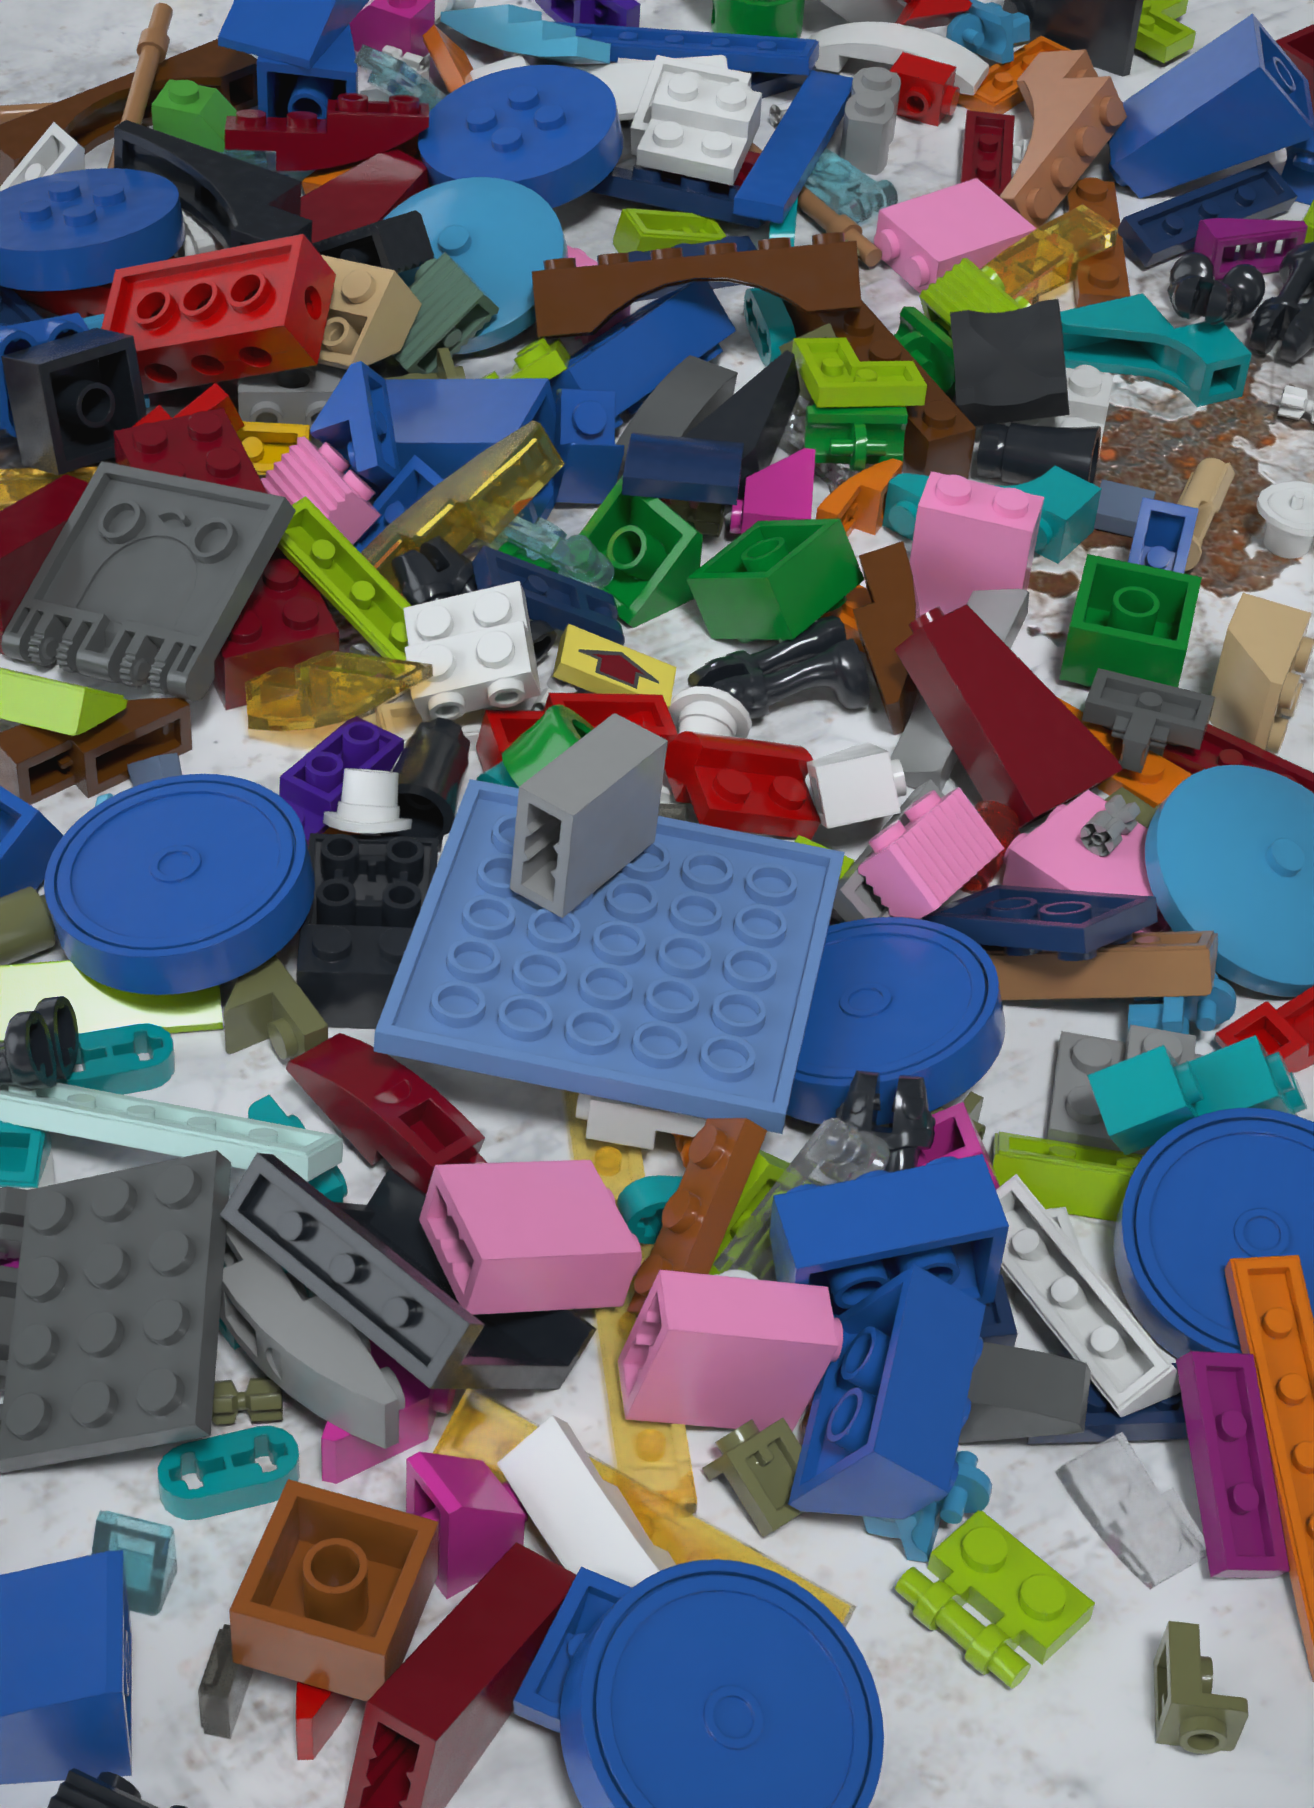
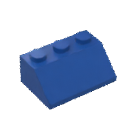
[769,1154,1009,1318]
[788,1264,986,1519]

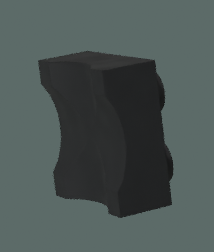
[950,299,1070,426]

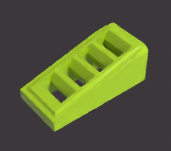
[613,208,727,253]

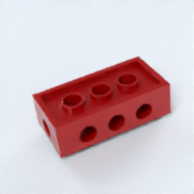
[101,234,336,394]

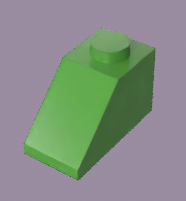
[151,79,264,165]

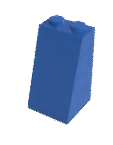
[1107,13,1314,199]
[257,24,358,119]
[337,378,556,536]
[0,1550,132,1785]

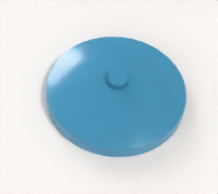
[383,177,568,355]
[1145,765,1314,997]

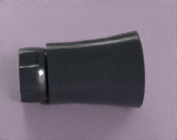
[977,423,1101,485]
[379,717,470,849]

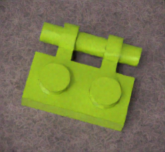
[895,1510,1095,1689]

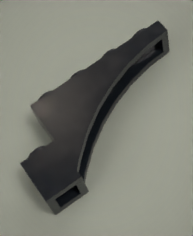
[114,120,312,249]

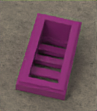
[1193,218,1308,280]

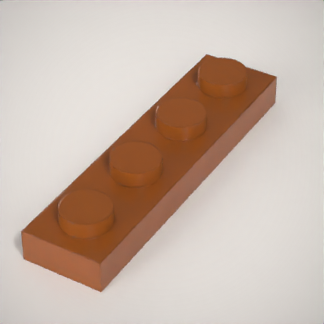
[1063,177,1130,308]

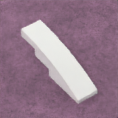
[497,1415,676,1588]

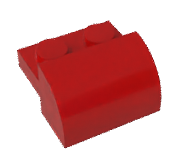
[664,731,821,840]

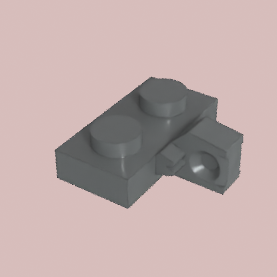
[1082,668,1215,773]

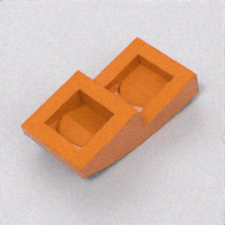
[816,458,903,537]

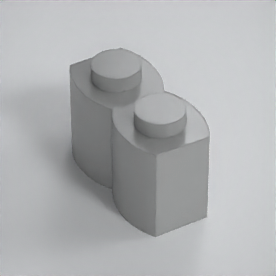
[839,67,901,175]

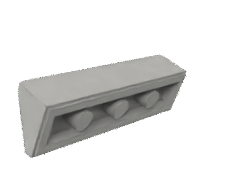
[890,589,1029,792]

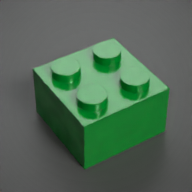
[686,518,865,643]
[1059,554,1202,687]

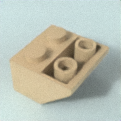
[318,255,422,370]
[1209,593,1314,754]

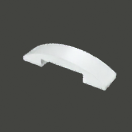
[809,21,989,95]

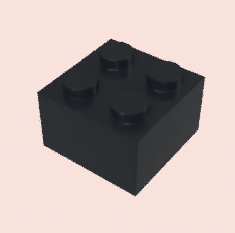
[1,328,147,475]

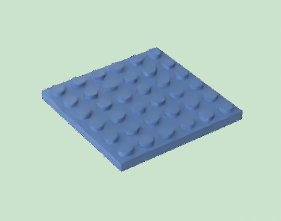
[374,779,845,1134]

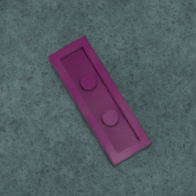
[1176,1351,1290,1578]

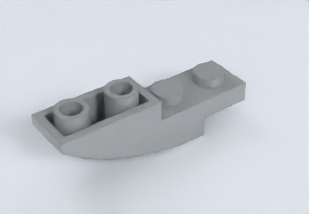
[220,1221,405,1449]

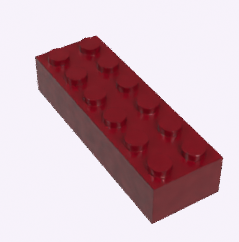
[114,408,339,710]

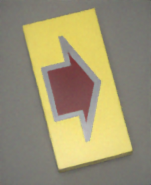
[552,624,677,709]

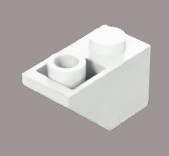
[806,742,907,829]

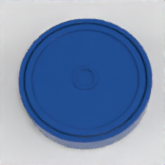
[418,65,624,209]
[0,168,186,291]
[44,774,315,995]
[787,917,1005,1126]
[1113,1108,1314,1358]
[560,1559,884,1808]

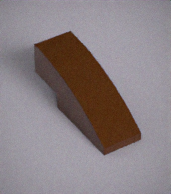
[853,541,920,735]
[0,698,192,805]

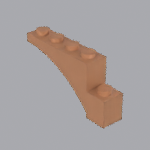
[999,49,1127,232]

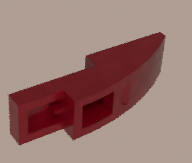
[225,93,429,171]
[286,1033,487,1194]

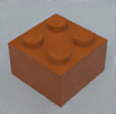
[229,1479,439,1702]

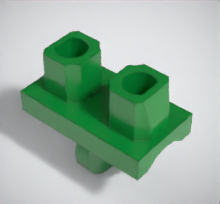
[894,306,956,400]
[803,403,908,472]

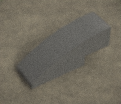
[615,355,738,471]
[958,1342,1091,1443]

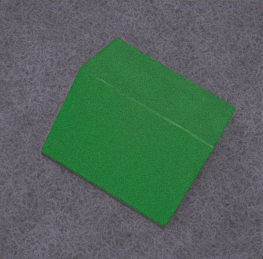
[558,475,703,628]

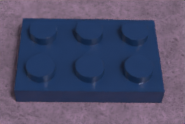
[922,885,1158,961]

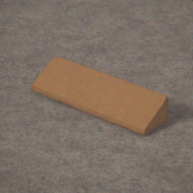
[984,930,1218,1000]

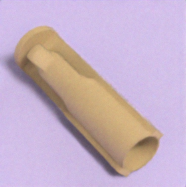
[1177,458,1235,571]

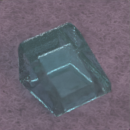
[91,1510,177,1616]

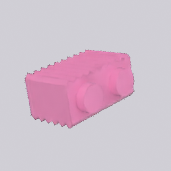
[261,436,381,545]
[858,787,1005,919]

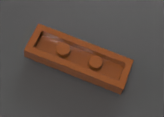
[627,1118,767,1317]

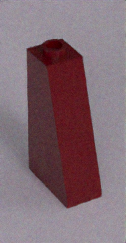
[300,147,429,243]
[0,474,89,656]
[894,604,1123,838]
[344,1542,576,1808]

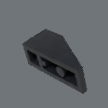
[684,350,801,516]

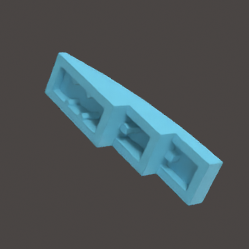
[440,4,611,64]

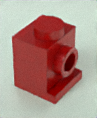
[889,52,960,127]

